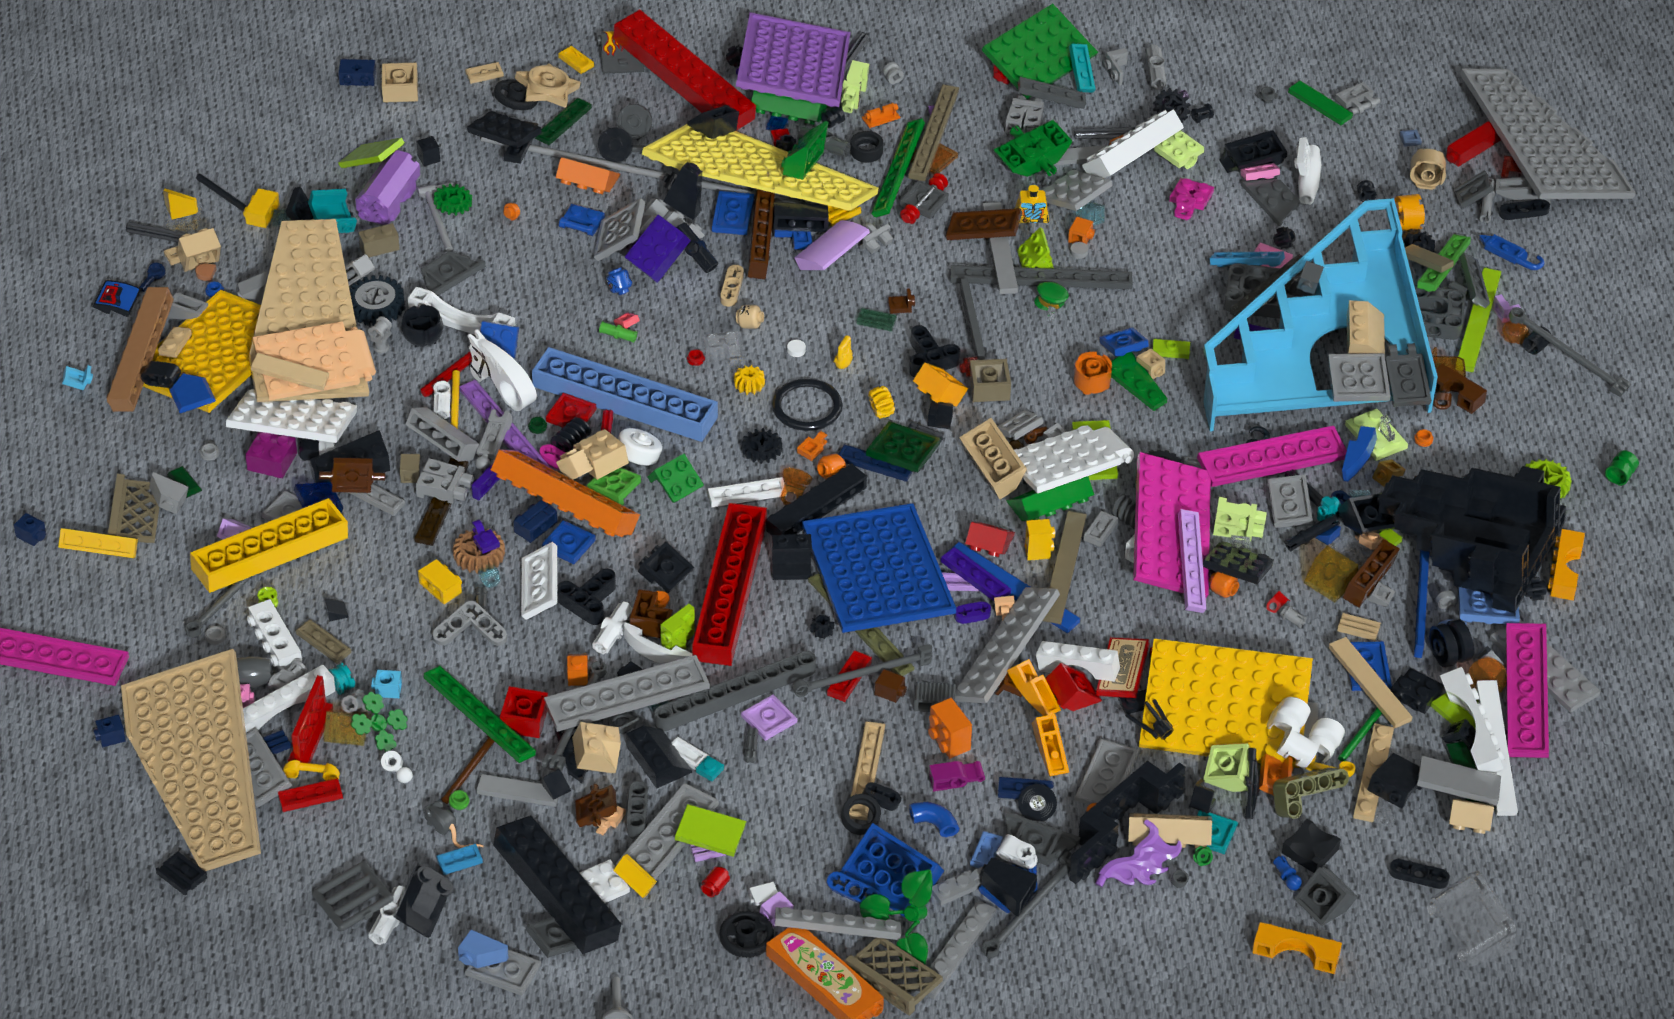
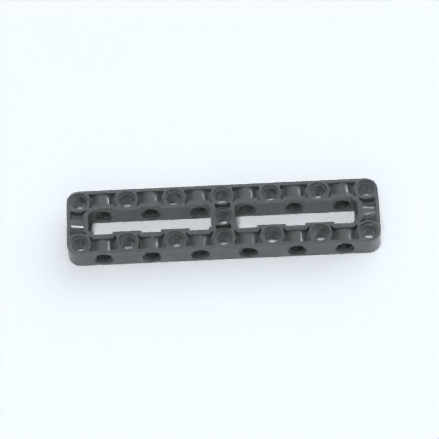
[1224,263,1465,340]

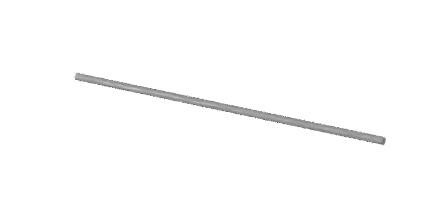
[481,137,803,204]

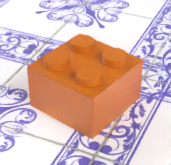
[928,697,972,759]

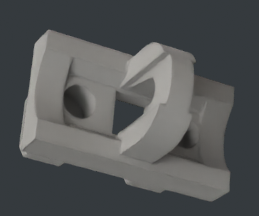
[859,223,893,254]

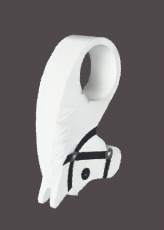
[468,329,537,411]

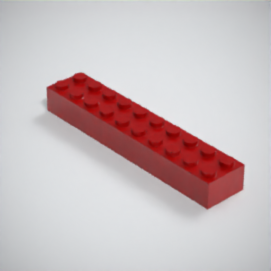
[613,9,756,131]
[692,503,767,666]

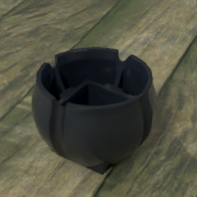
[401,305,444,348]

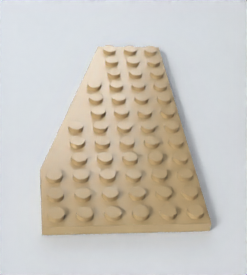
[249,219,369,402]
[121,649,261,871]

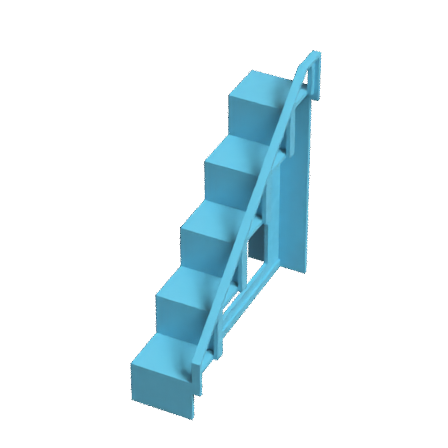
[1203,198,1438,431]

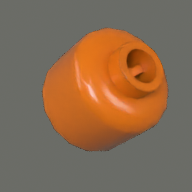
[817,454,846,480]
[1209,572,1239,598]

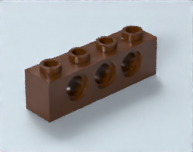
[1343,539,1400,608]

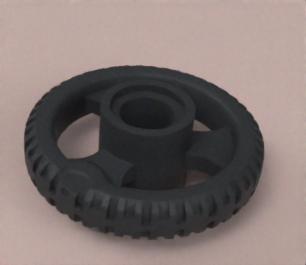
[494,79,538,110]
[719,911,774,958]

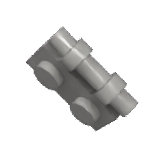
[1335,82,1381,115]

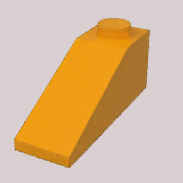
[1032,714,1069,777]

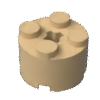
[1410,149,1446,190]

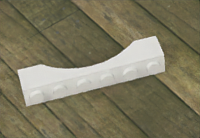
[408,287,516,335]
[243,665,336,734]
[1440,667,1505,773]

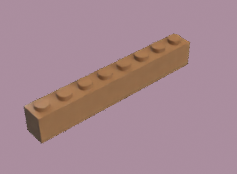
[107,287,174,412]

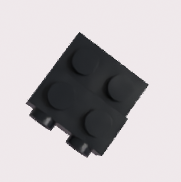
[638,541,694,594]
[1391,668,1444,714]

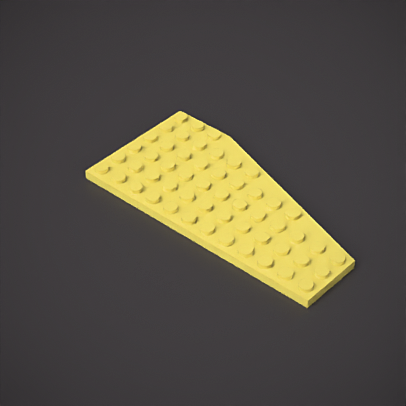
[642,124,879,211]

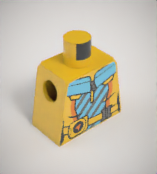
[1015,185,1049,223]

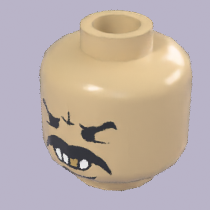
[736,305,764,329]

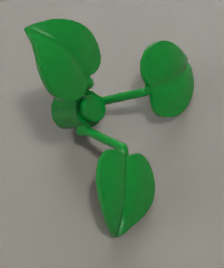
[860,869,933,969]

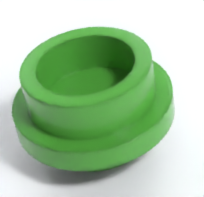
[449,790,469,810]

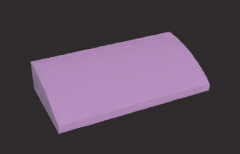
[795,220,870,270]

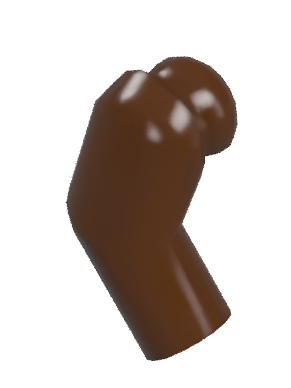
[1024,426,1047,444]

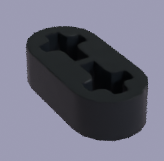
[862,782,901,811]

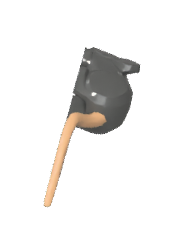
[423,801,484,848]

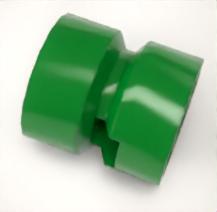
[1605,450,1639,486]

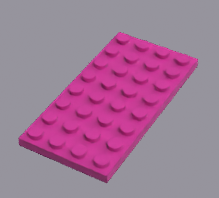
[1133,452,1211,598]

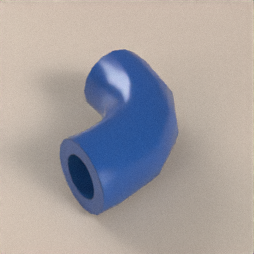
[909,802,959,837]

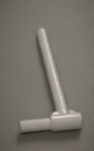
[417,182,454,251]

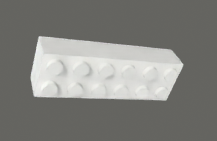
[1082,109,1184,178]

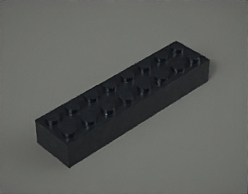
[493,815,622,954]

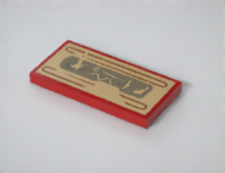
[1096,637,1150,698]

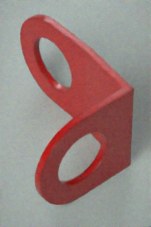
[1266,591,1290,613]

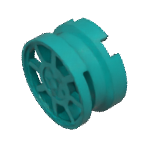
[328,663,355,695]

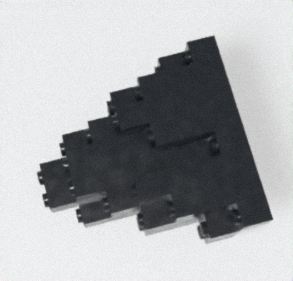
[1377,466,1566,613]

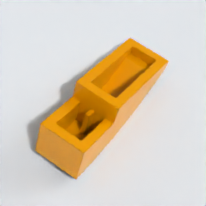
[1007,659,1061,716]

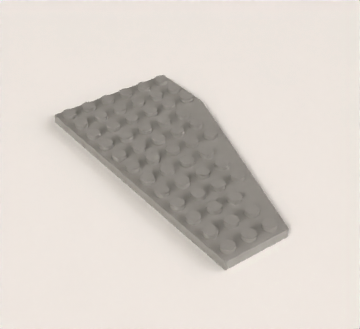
[1460,68,1636,200]

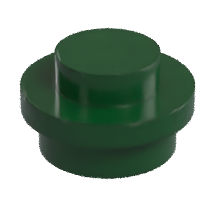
[528,417,547,434]

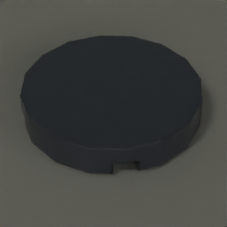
[598,127,633,162]

